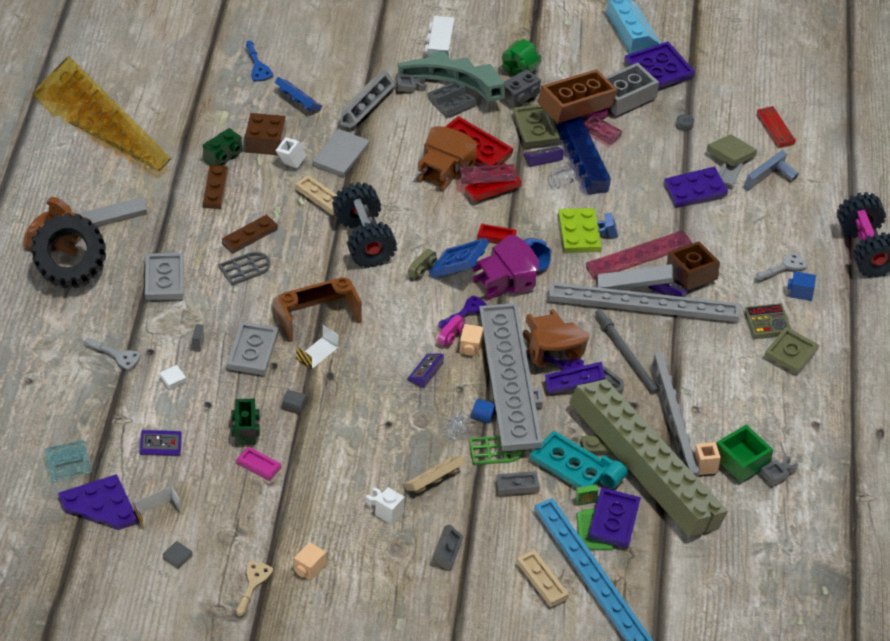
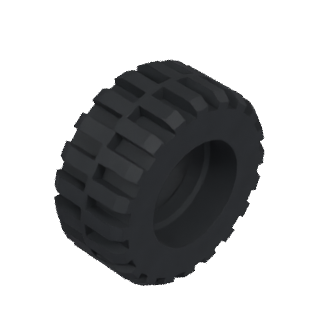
[31,213,106,288]

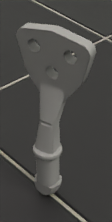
[756,252,807,280]
[84,338,141,371]

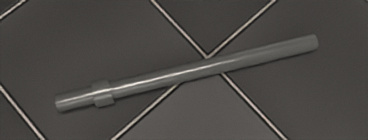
[595,309,659,394]

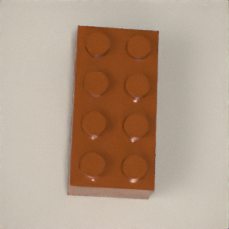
[537,69,618,124]

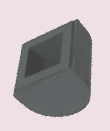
[282,389,308,415]

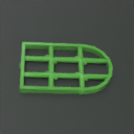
[469,436,523,465]

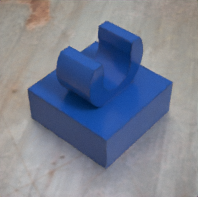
[597,212,618,239]

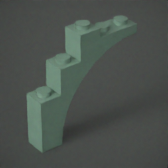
[397,51,505,102]

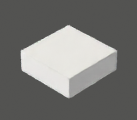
[160,365,187,390]

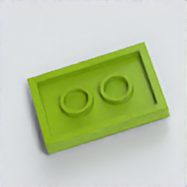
[558,208,601,253]

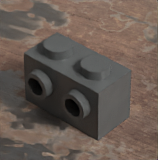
[504,69,541,107]

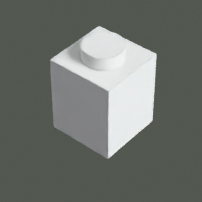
[276,137,307,168]

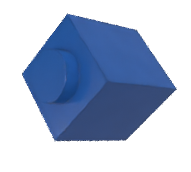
[787,271,816,301]

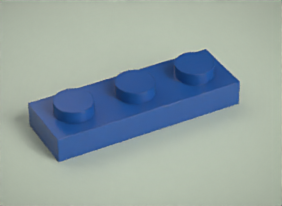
[274,77,322,112]

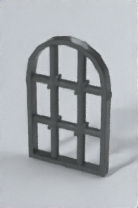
[218,252,271,286]

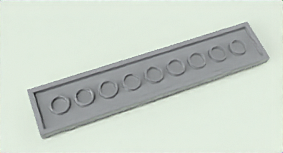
[479,303,542,451]

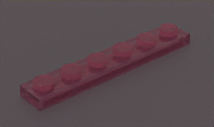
[586,230,692,280]

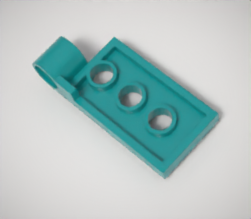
[530,431,628,489]

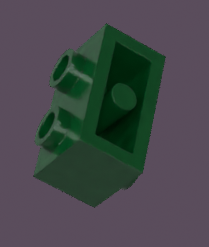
[203,128,242,166]
[231,398,260,445]

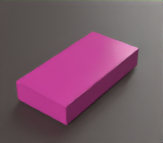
[236,446,281,481]

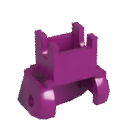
[472,235,539,301]

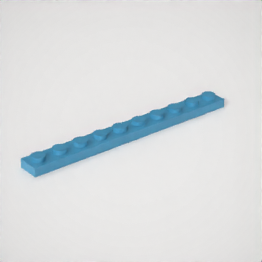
[534,498,653,641]

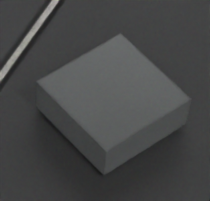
[192,324,204,352]
[163,541,193,569]

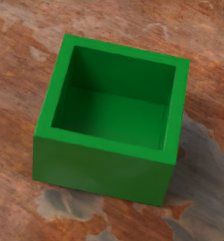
[716,424,773,483]

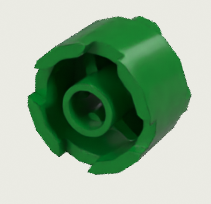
[502,39,542,75]

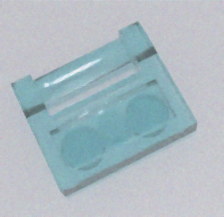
[44,440,92,481]

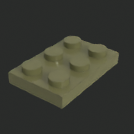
[513,104,560,148]

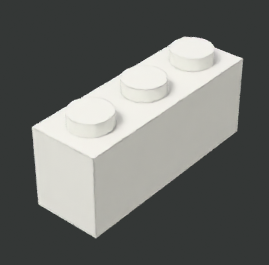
[425,16,454,56]

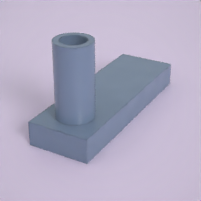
[744,150,799,191]

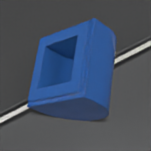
[471,398,496,424]

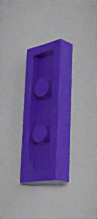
[545,361,606,395]

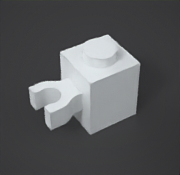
[365,487,405,525]

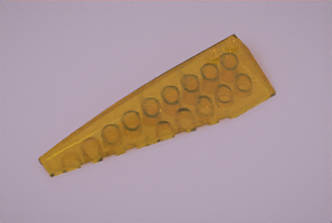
[32,55,172,172]

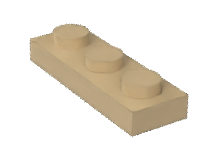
[295,175,337,216]
[404,456,465,493]
[517,550,569,607]

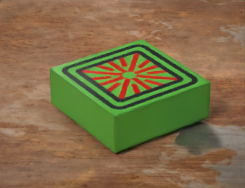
[575,485,598,506]

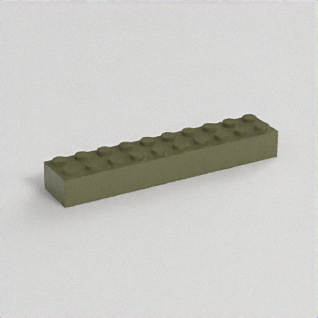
[569,379,728,537]

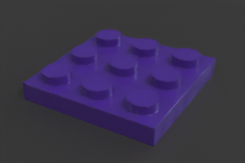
[624,41,695,89]

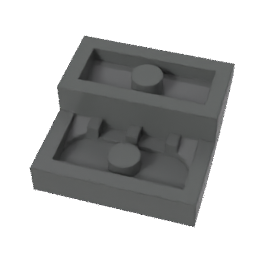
[427,82,477,117]

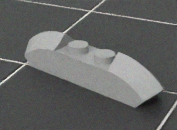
[340,70,395,127]

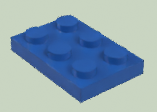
[429,238,489,278]

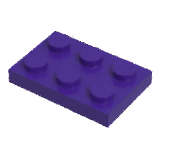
[664,166,728,208]
[588,487,641,549]

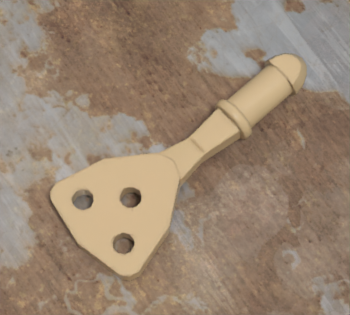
[236,561,273,617]

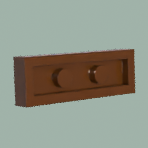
[203,165,228,209]
[222,214,278,254]

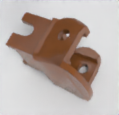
[418,126,477,192]
[23,197,85,256]
[523,309,589,367]

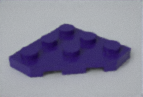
[58,474,138,530]

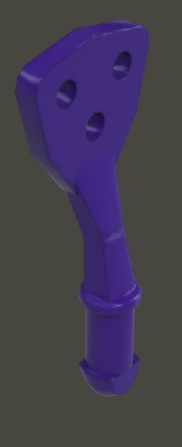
[438,295,487,329]
[526,349,584,371]

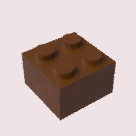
[245,113,286,156]
[667,241,720,290]

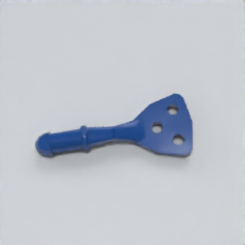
[246,40,273,82]

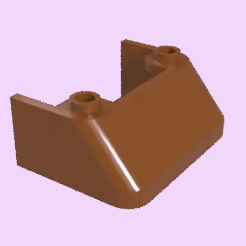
[273,277,362,342]

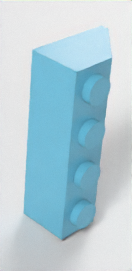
[606,0,661,54]

